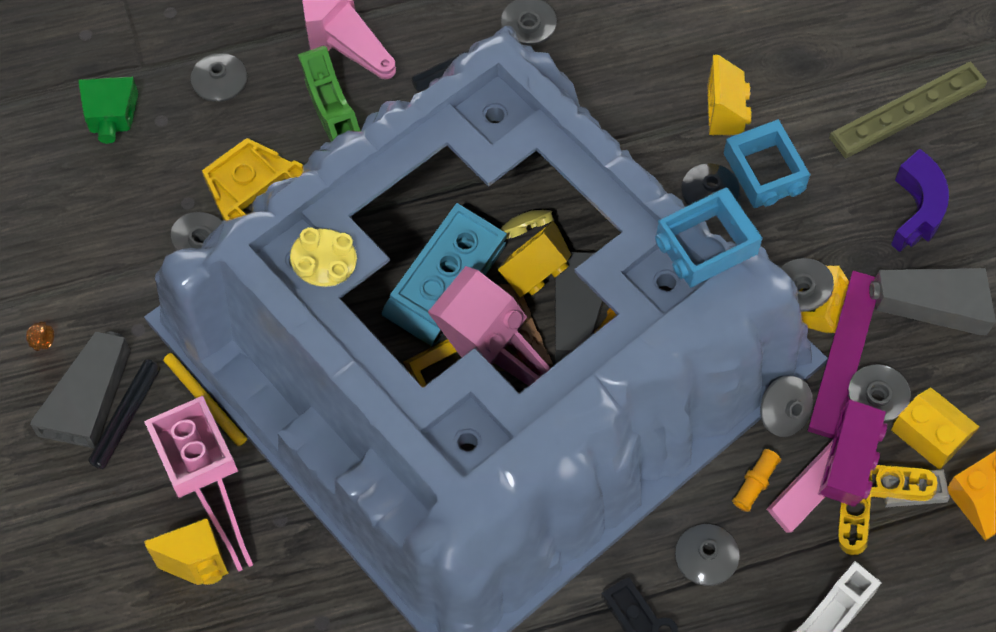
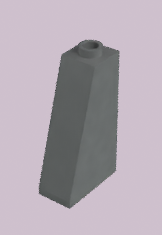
[555,252,604,363]
[869,268,996,335]
[30,331,131,448]

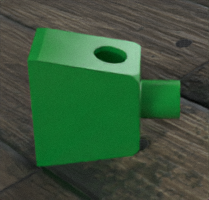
[79,77,138,144]

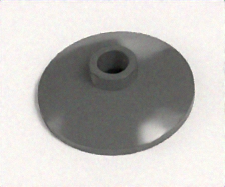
[501,0,557,45]
[191,53,247,102]
[171,212,223,251]
[781,258,834,312]
[848,364,911,422]
[760,375,813,437]
[675,524,739,586]

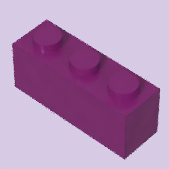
[818,399,887,507]

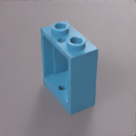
[723,119,810,209]
[655,187,762,288]

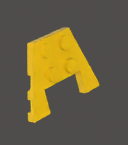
[202,138,303,220]

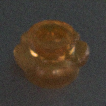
[26,321,54,351]

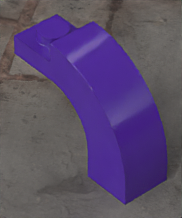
[891,149,949,252]

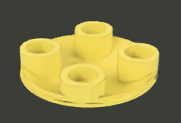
[501,210,554,239]
[290,228,357,287]

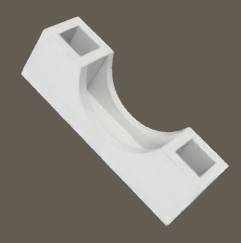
[793,561,881,632]

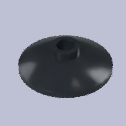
[681,163,740,206]

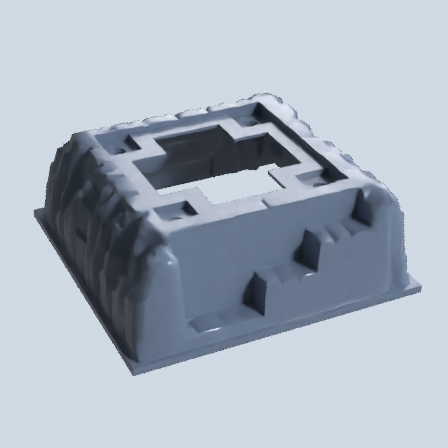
[144,26,828,632]

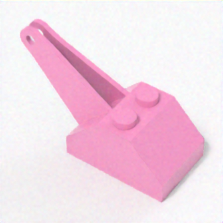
[303,0,396,79]
[428,266,551,386]
[144,396,253,572]

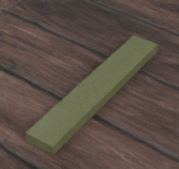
[829,61,987,159]

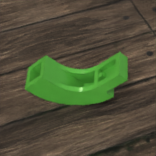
[298,45,360,142]

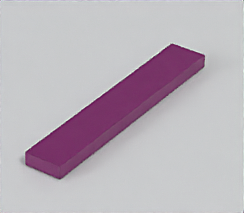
[807,271,876,439]

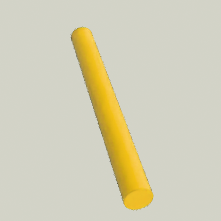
[163,353,247,446]

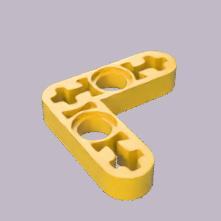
[838,465,938,555]

